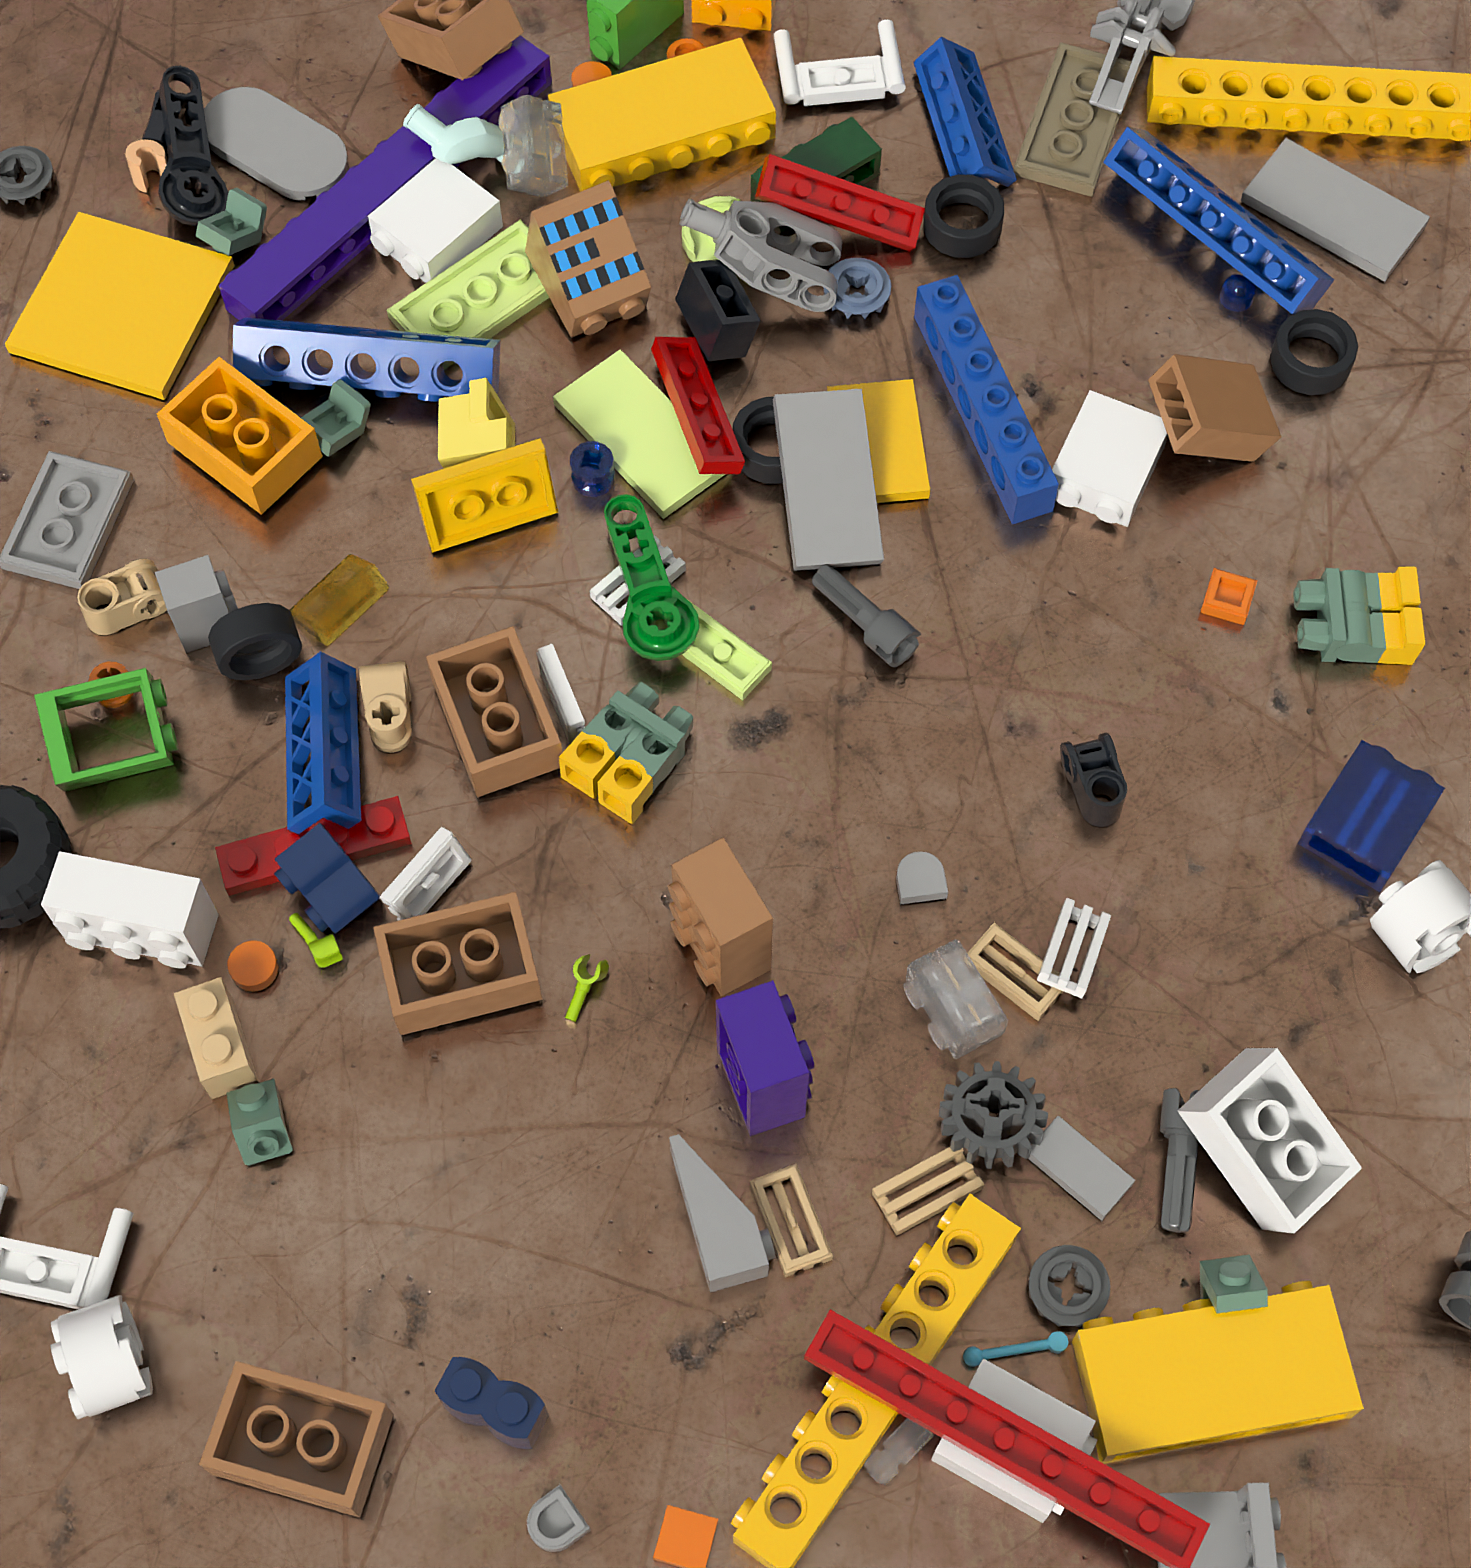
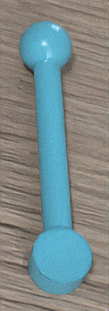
[963,1331,1068,1367]

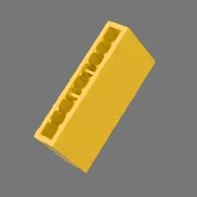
[548,38,776,192]
[1072,1281,1364,1464]

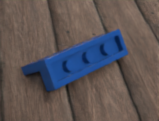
[913,37,1017,187]
[285,651,361,834]

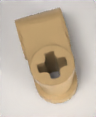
[77,559,167,636]
[359,661,412,753]

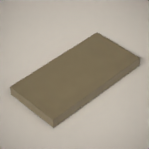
[1014,42,1132,197]

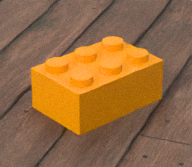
[157,357,323,515]

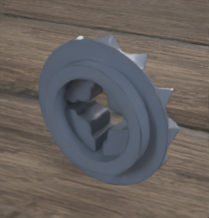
[823,258,891,319]

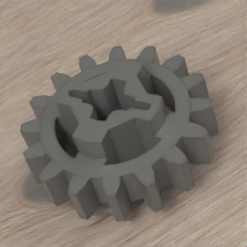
[939,1061,1048,1169]

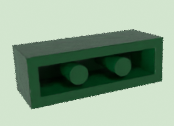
[751,116,882,234]

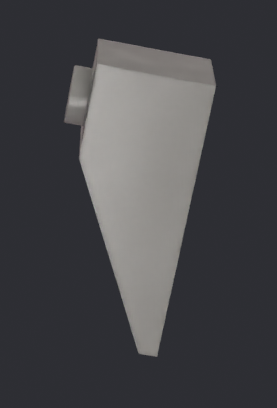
[669,1134,776,1292]

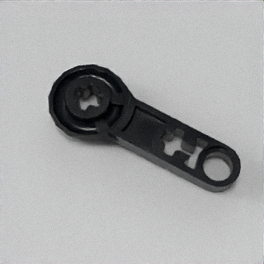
[158,66,229,227]

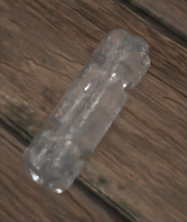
[864,1418,934,1485]

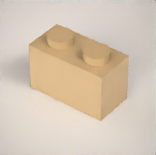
[174,977,259,1099]

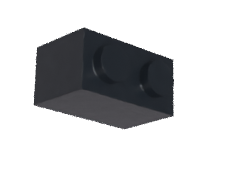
[675,260,761,361]

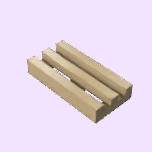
[963,923,1064,1021]
[872,1147,984,1236]
[750,1164,833,1278]

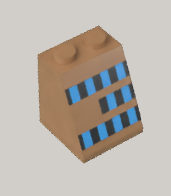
[525,180,651,338]

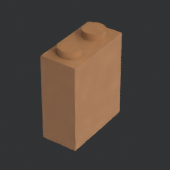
[1148,354,1281,462]

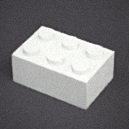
[41,851,219,968]
[1177,1048,1362,1233]

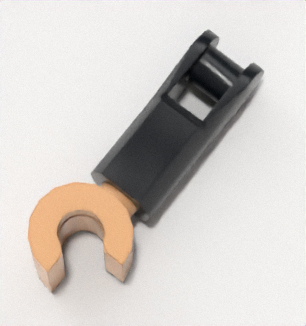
[125,90,186,193]

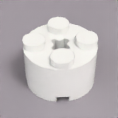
[1370,860,1471,973]
[51,1295,153,1419]

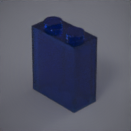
[1297,740,1445,892]

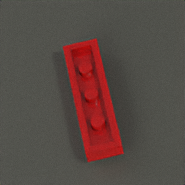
[755,154,925,251]
[651,337,745,474]
[215,796,412,896]

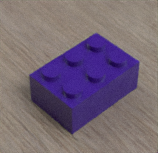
[716,981,815,1137]

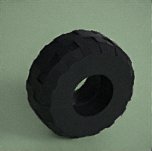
[0,785,72,928]

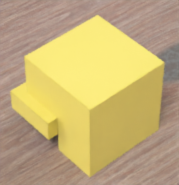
[438,378,515,468]

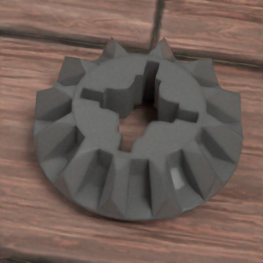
[0,146,55,205]
[1029,1245,1110,1327]

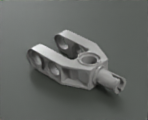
[679,198,842,312]

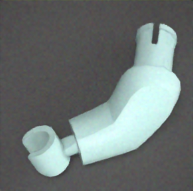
[403,104,523,165]

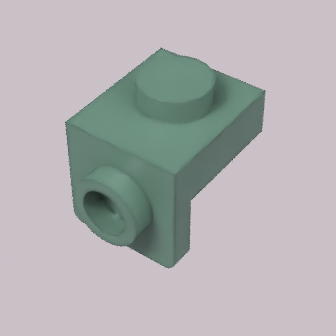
[196,187,267,256]
[301,379,371,457]
[226,1079,293,1165]
[1200,1255,1268,1313]

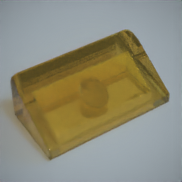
[289,554,389,646]

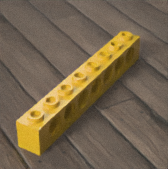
[1147,56,1471,141]
[731,1194,1021,1568]

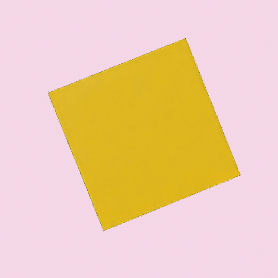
[5,211,235,400]

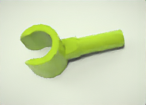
[289,913,343,968]
[565,954,609,1022]

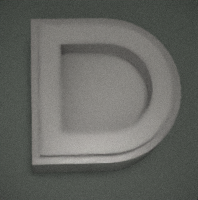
[896,852,948,904]
[527,1485,591,1552]

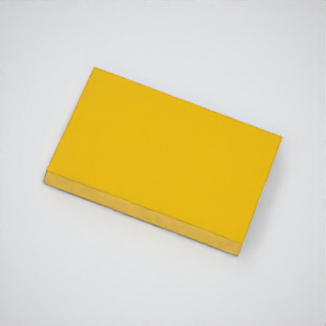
[827,379,930,503]
[411,438,558,553]

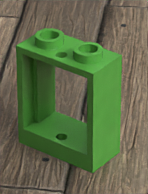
[34,668,178,792]

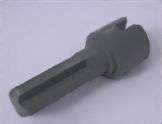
[812,565,921,667]
[1160,1088,1199,1232]

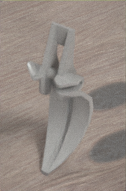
[1089,0,1195,114]

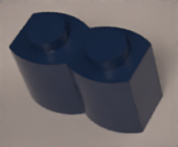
[274,823,380,934]
[435,1357,549,1449]

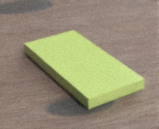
[387,220,549,370]
[553,350,725,519]

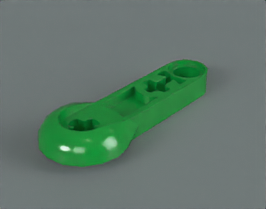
[604,494,699,661]

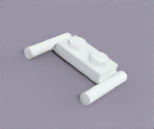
[774,19,906,106]
[0,1184,134,1309]

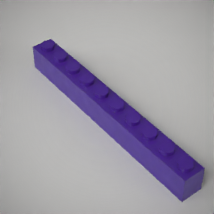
[218,35,552,321]

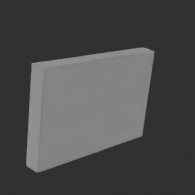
[0,451,134,589]

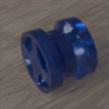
[570,441,615,497]

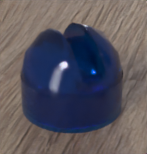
[1220,274,1256,312]

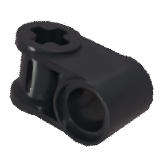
[1060,732,1127,827]

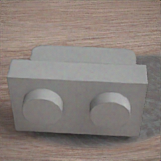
[1158,1483,1286,1568]

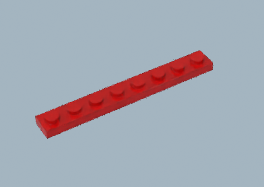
[804,1309,1210,1568]

